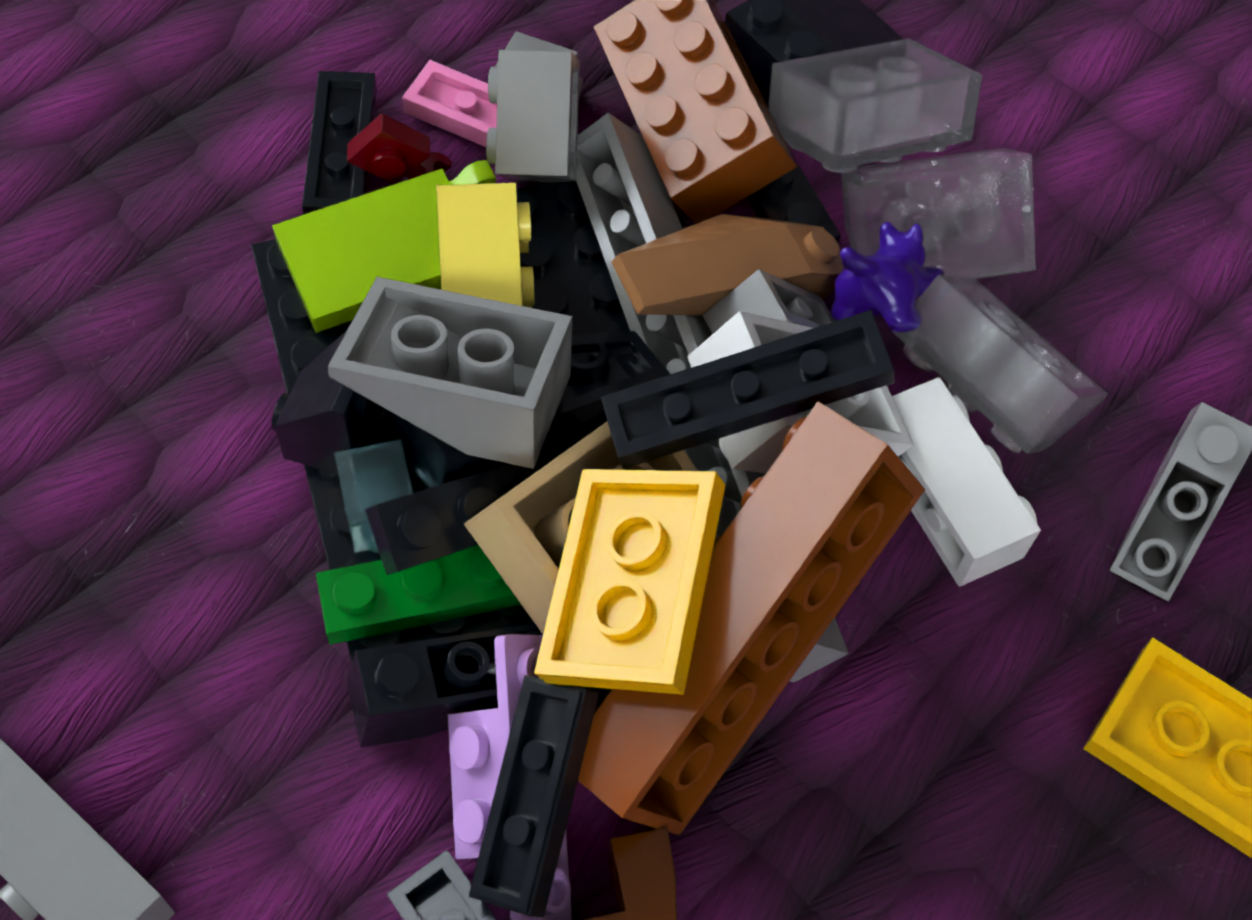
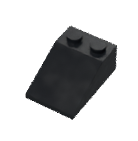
[725,0,911,127]

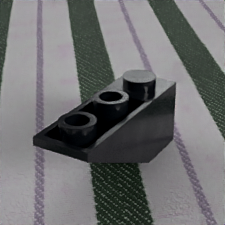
[348,623,543,748]

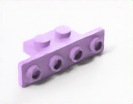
[448,634,572,920]

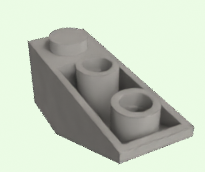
[1109,402,1252,602]

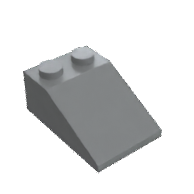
[328,277,572,469]

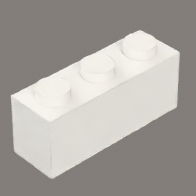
[892,377,1041,587]

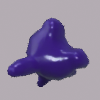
[830,222,945,332]

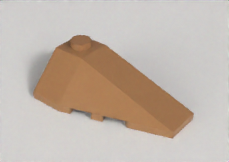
[611,214,844,316]

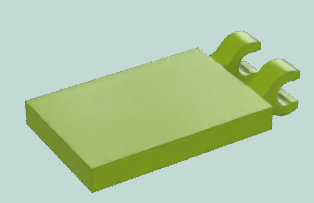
[272,160,496,333]

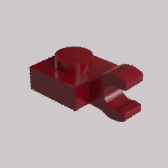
[347,113,452,184]

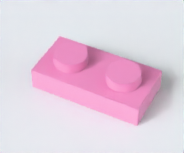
[402,60,497,147]

